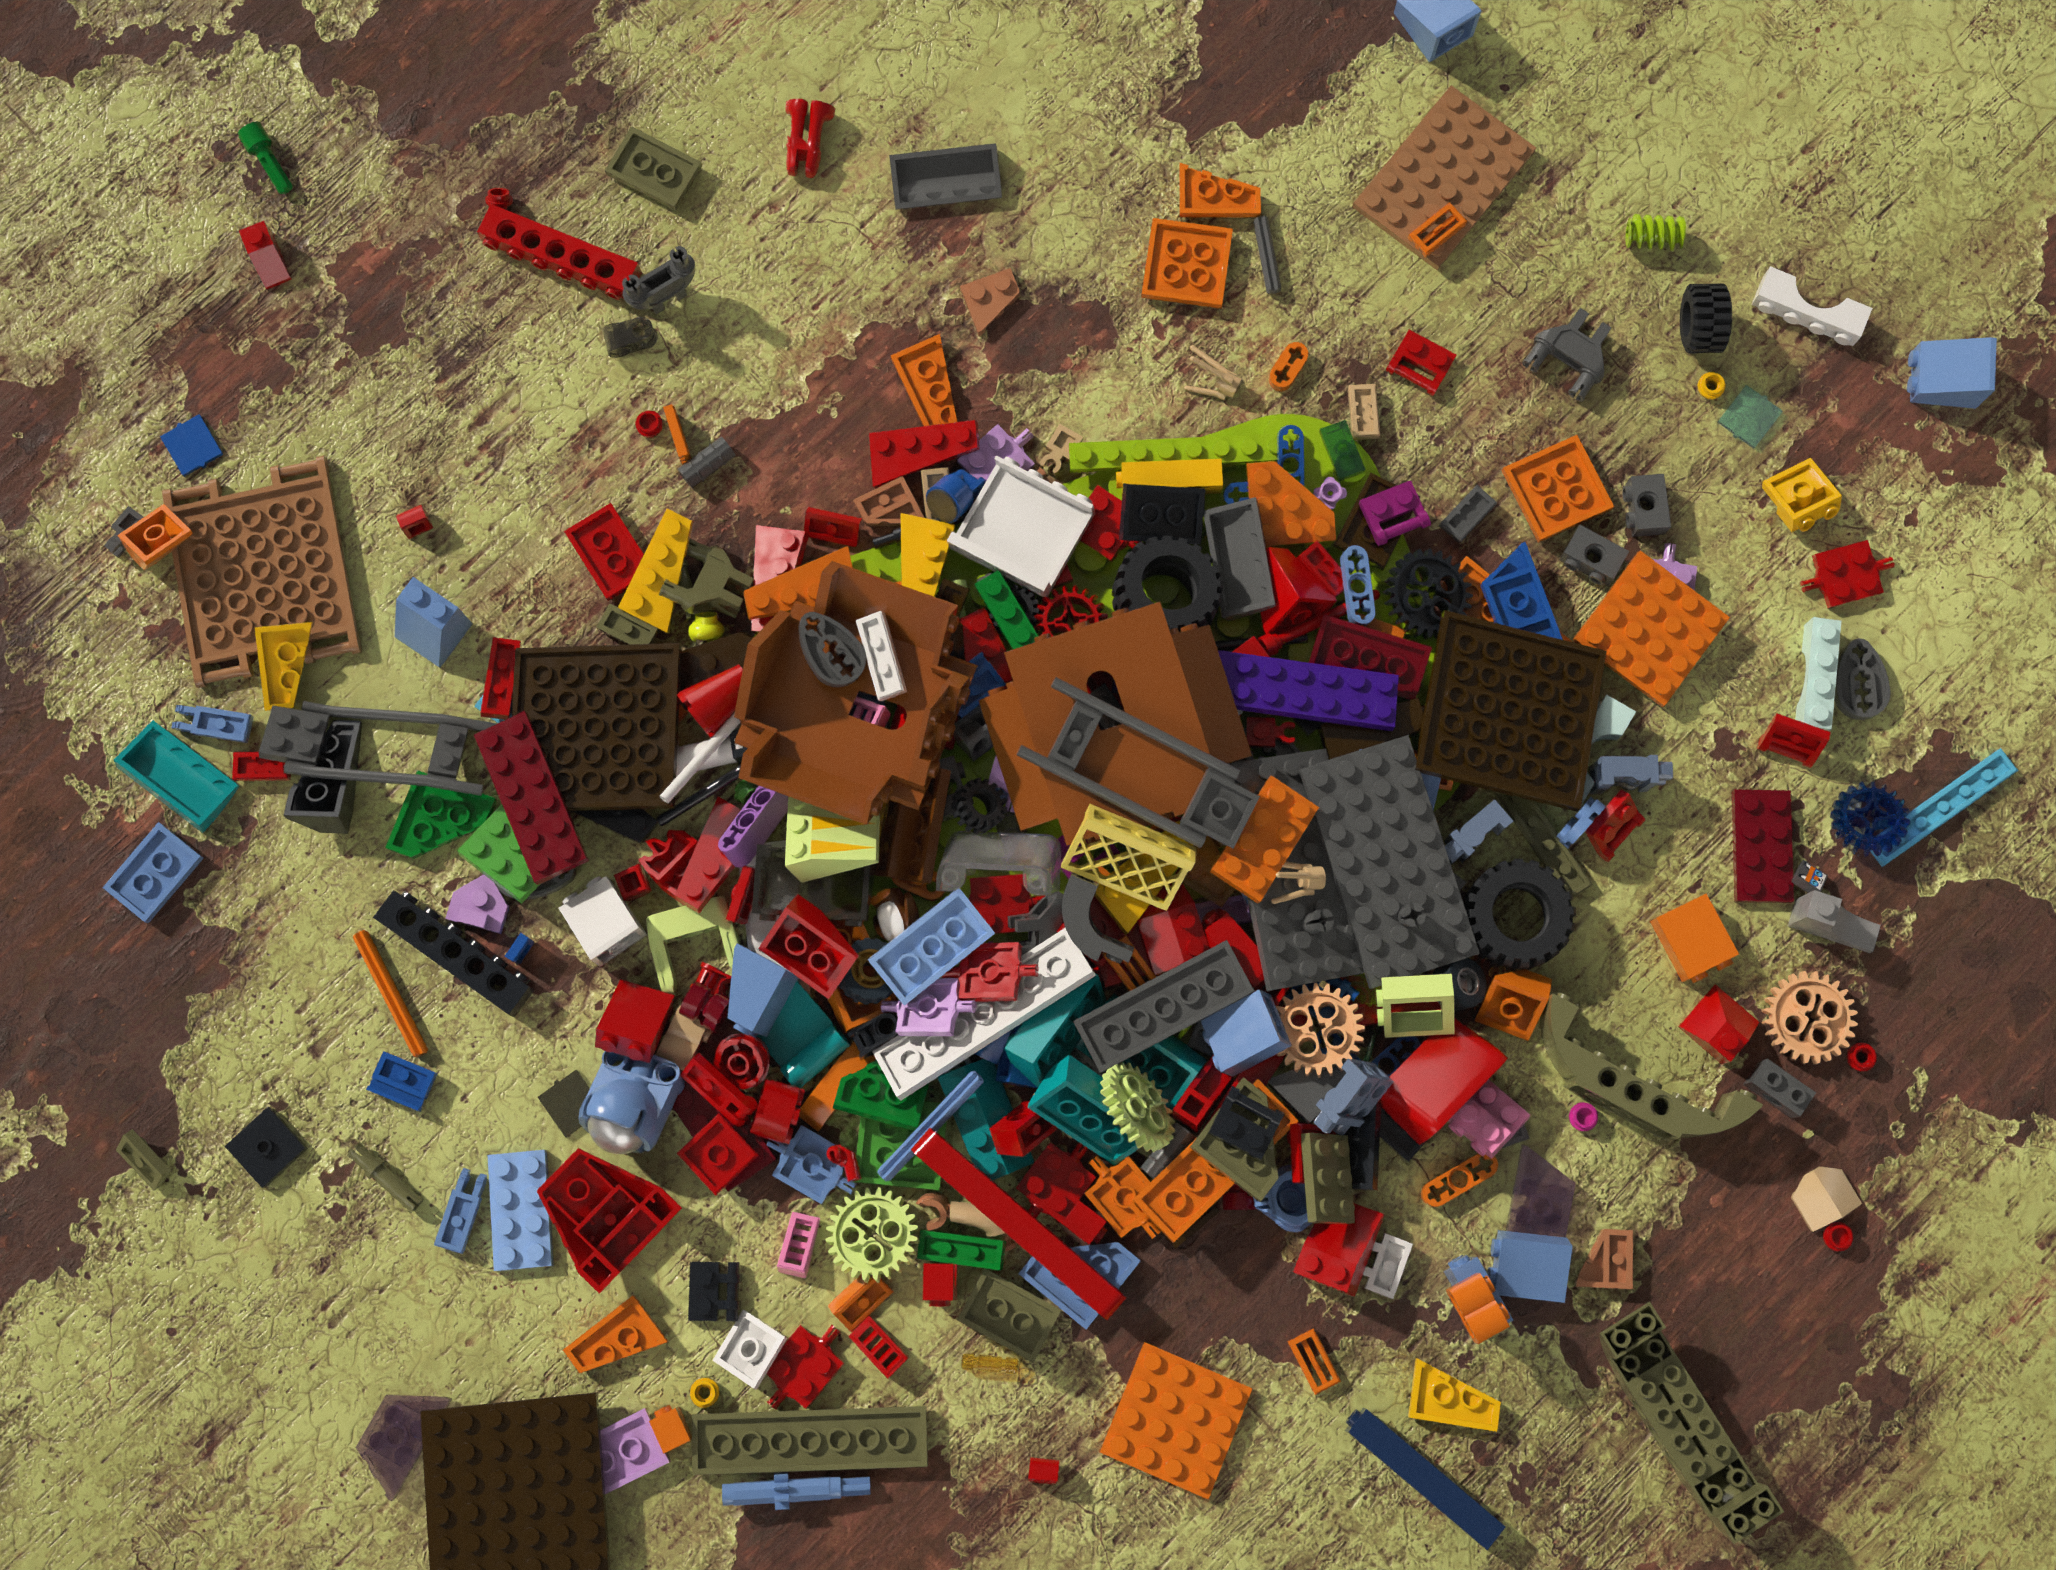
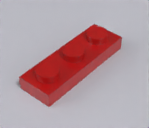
[480,637,521,720]

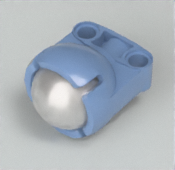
[579,1051,685,1154]

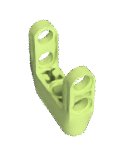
[646,896,740,997]

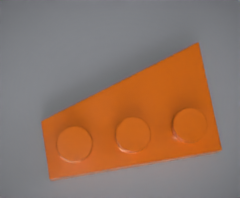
[1179,163,1261,217]
[563,1295,669,1373]

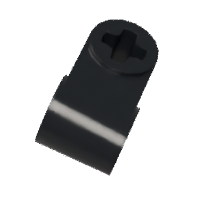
[847,1013,898,1060]

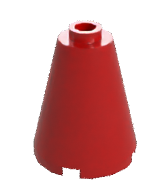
[677,664,743,738]

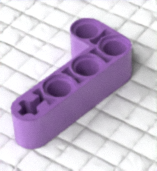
[718,785,788,868]

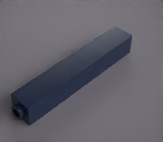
[1345,1408,1506,1550]

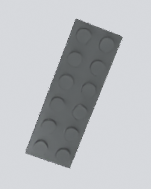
[1073,940,1254,1073]

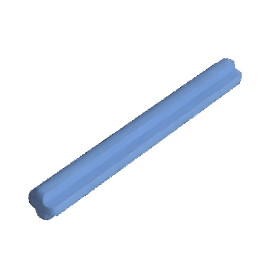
[877,1071,984,1181]

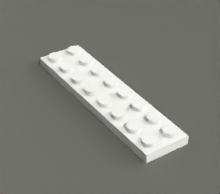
[873,928,1096,1101]

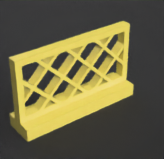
[1061,804,1196,911]

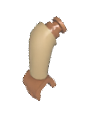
[916,1192,1017,1251]

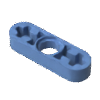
[1340,545,1375,626]

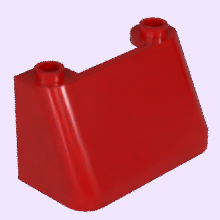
[1378,1018,1508,1145]

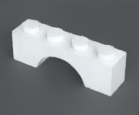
[1751,266,1873,346]

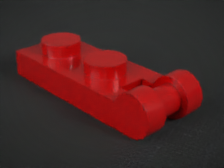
[681,1053,758,1127]

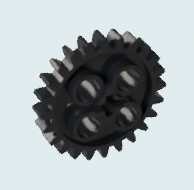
[1383,548,1473,640]

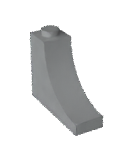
[1788,890,1881,953]

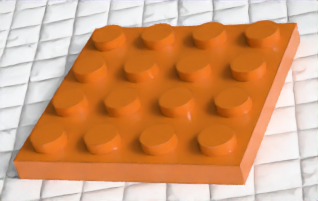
[1573,550,1730,707]
[1100,1342,1253,1500]

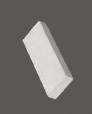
[856,611,907,701]

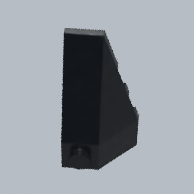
[283,720,362,834]

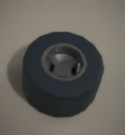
[1432,958,1487,1011]

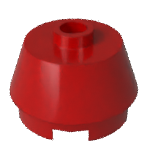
[714,1034,770,1089]

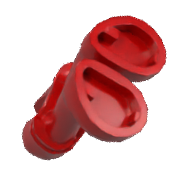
[785,99,836,178]

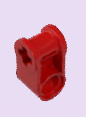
[690,962,731,997]

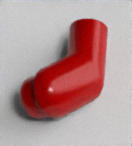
[826,1145,862,1182]

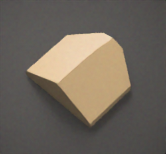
[1791,1167,1862,1232]

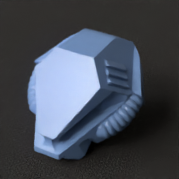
[1254,1165,1312,1233]

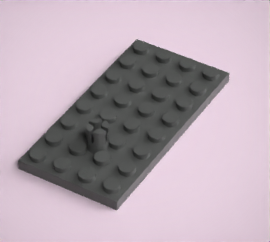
[1299,735,1480,989]
[1228,749,1364,991]

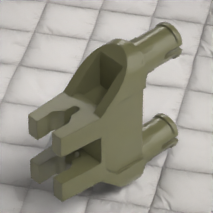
[659,538,754,618]

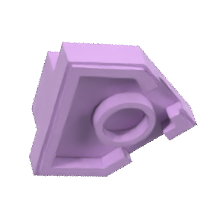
[445,875,509,934]

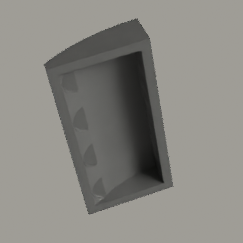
[889,143,1002,210]
[1204,497,1277,622]

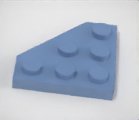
[1018,1242,1140,1329]

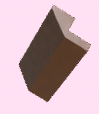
[874,768,951,884]

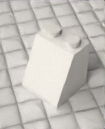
[559,876,647,967]

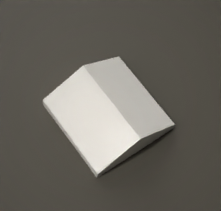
[713,1310,787,1390]

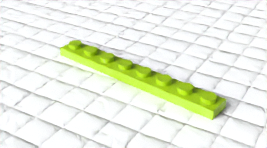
[1069,433,1291,473]

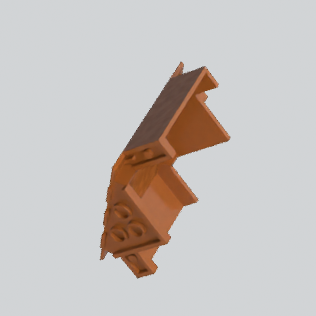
[734,561,978,825]
[979,602,1252,845]

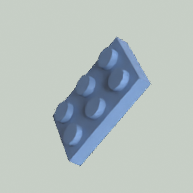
[102,822,204,923]

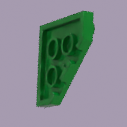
[385,770,497,859]
[833,1060,929,1131]

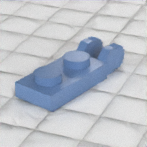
[171,705,254,743]
[434,1168,487,1254]

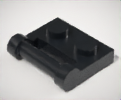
[1208,1086,1284,1161]

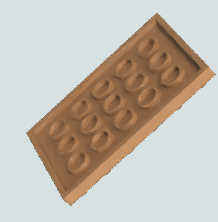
[1352,85,1536,271]

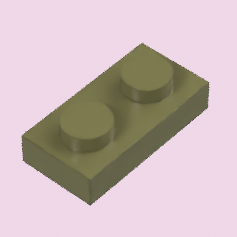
[596,604,659,645]
[116,1129,171,1191]

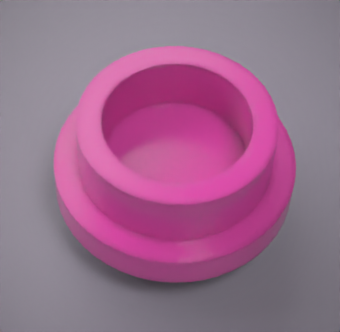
[1569,1102,1598,1131]

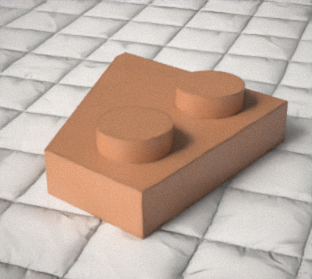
[960,268,1020,336]
[854,476,924,526]
[1574,1229,1633,1289]

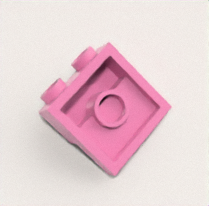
[1448,1079,1530,1159]

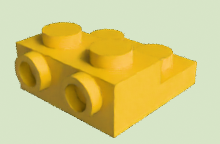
[1762,458,1842,532]

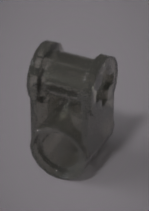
[602,317,658,358]

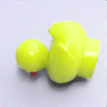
[688,611,725,642]

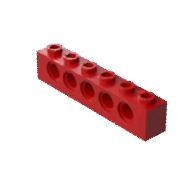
[477,204,642,300]

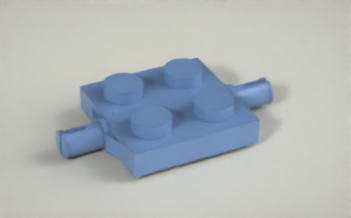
[767,1125,857,1204]

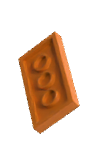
[1210,775,1319,904]

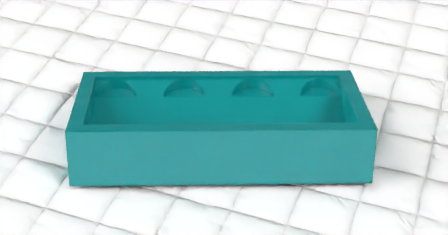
[114,720,239,833]

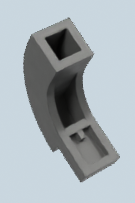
[1062,872,1134,963]

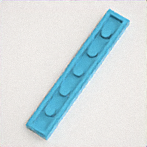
[1865,748,2018,867]

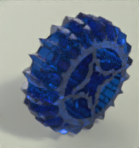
[1830,781,1910,857]

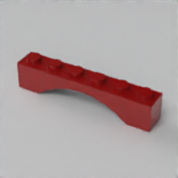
[1173,980,1291,1133]

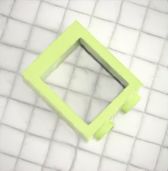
[1376,974,1455,1038]

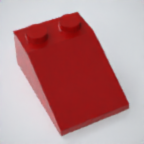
[758,894,859,999]
[1293,1203,1385,1297]

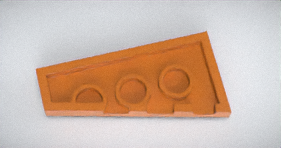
[890,334,957,426]
[743,546,853,620]

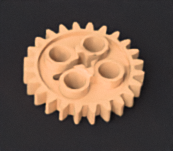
[1762,971,1858,1064]
[1276,983,1365,1078]

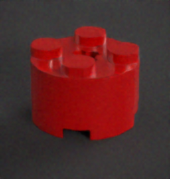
[750,1079,805,1144]

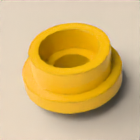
[1697,372,1726,399]
[690,1378,720,1408]

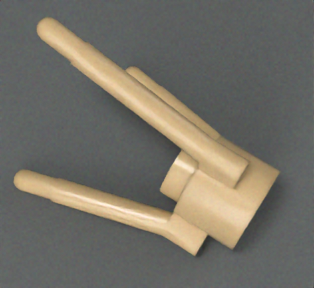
[1184,345,1242,401]
[1271,861,1326,904]

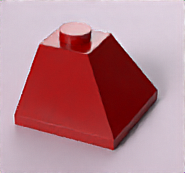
[1678,984,1759,1065]

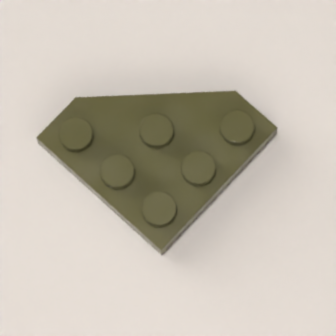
[1190,1077,1279,1202]

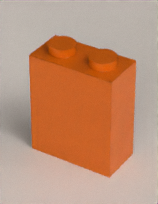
[1650,893,1739,983]

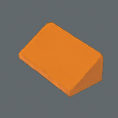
[828,1274,893,1332]

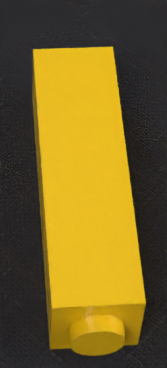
[1116,459,1223,494]

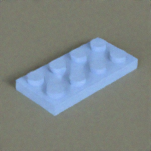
[868,887,995,1006]
[487,1150,554,1271]

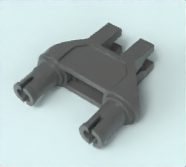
[622,246,696,315]
[1522,308,1612,402]
[1008,891,1089,962]

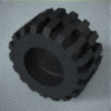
[1680,283,1732,354]

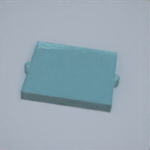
[1717,385,1783,449]

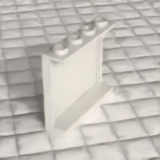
[947,456,1095,597]

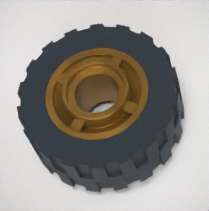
[839,938,893,1005]

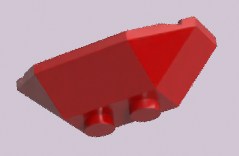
[1136,883,1209,977]

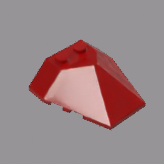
[537,1148,682,1294]

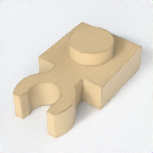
[1040,424,1083,476]

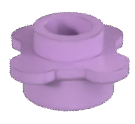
[1313,477,1347,510]

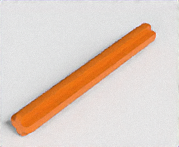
[353,930,428,1058]

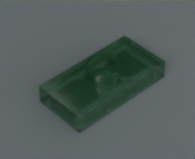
[1319,420,1366,481]

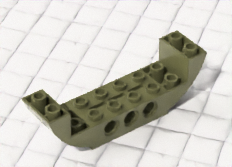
[1540,992,1763,1141]
[1599,1302,1784,1544]

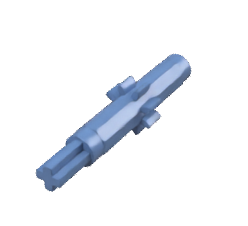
[722,1472,870,1510]

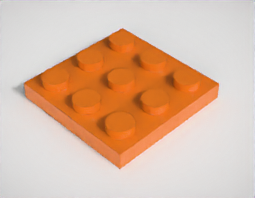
[1141,218,1233,309]
[1501,435,1614,543]

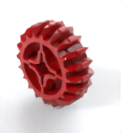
[1033,585,1108,637]

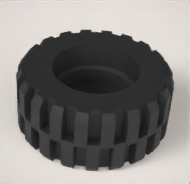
[1112,536,1223,632]
[1464,859,1576,971]

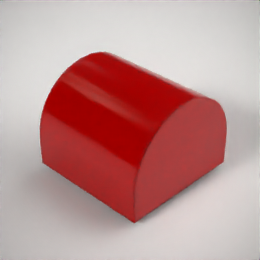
[396,504,433,539]
[614,864,652,901]
[1028,1457,1059,1485]

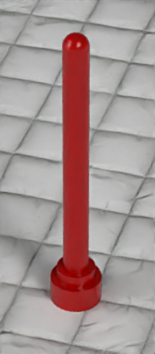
[1258,589,1380,657]

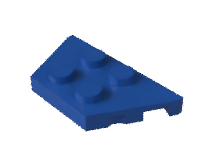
[1480,542,1563,640]

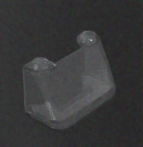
[936,831,1061,896]

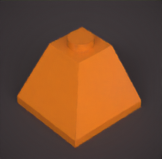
[118,504,193,571]
[1474,969,1552,1041]

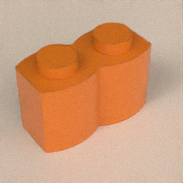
[1446,1273,1510,1344]

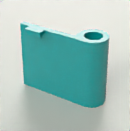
[757,981,851,1088]

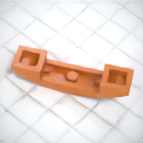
[799,1041,877,1132]

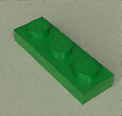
[974,570,1038,650]
[917,1230,1006,1270]

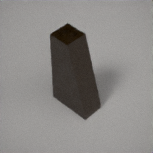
[1318,698,1425,760]

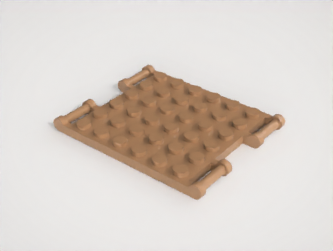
[162,455,362,688]

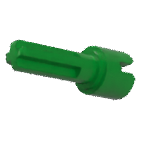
[238,121,293,194]

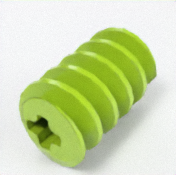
[1625,214,1686,251]

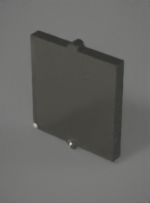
[538,1069,590,1138]

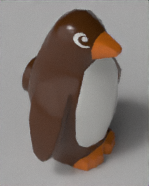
[870,887,920,942]

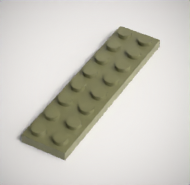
[692,1406,928,1475]

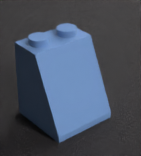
[1394,0,1481,63]
[1907,337,1997,409]
[395,577,473,668]
[728,943,799,1038]

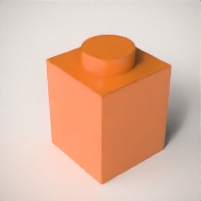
[649,1405,692,1454]

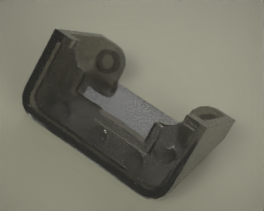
[752,844,876,927]

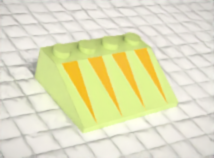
[785,796,880,883]

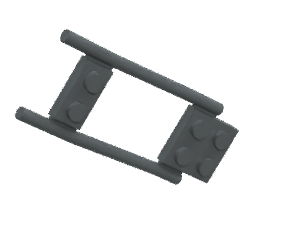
[1016,677,1260,849]
[259,701,497,796]

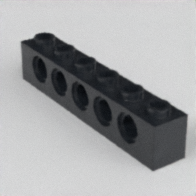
[373,890,534,1017]

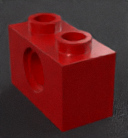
[989,1101,1058,1157]

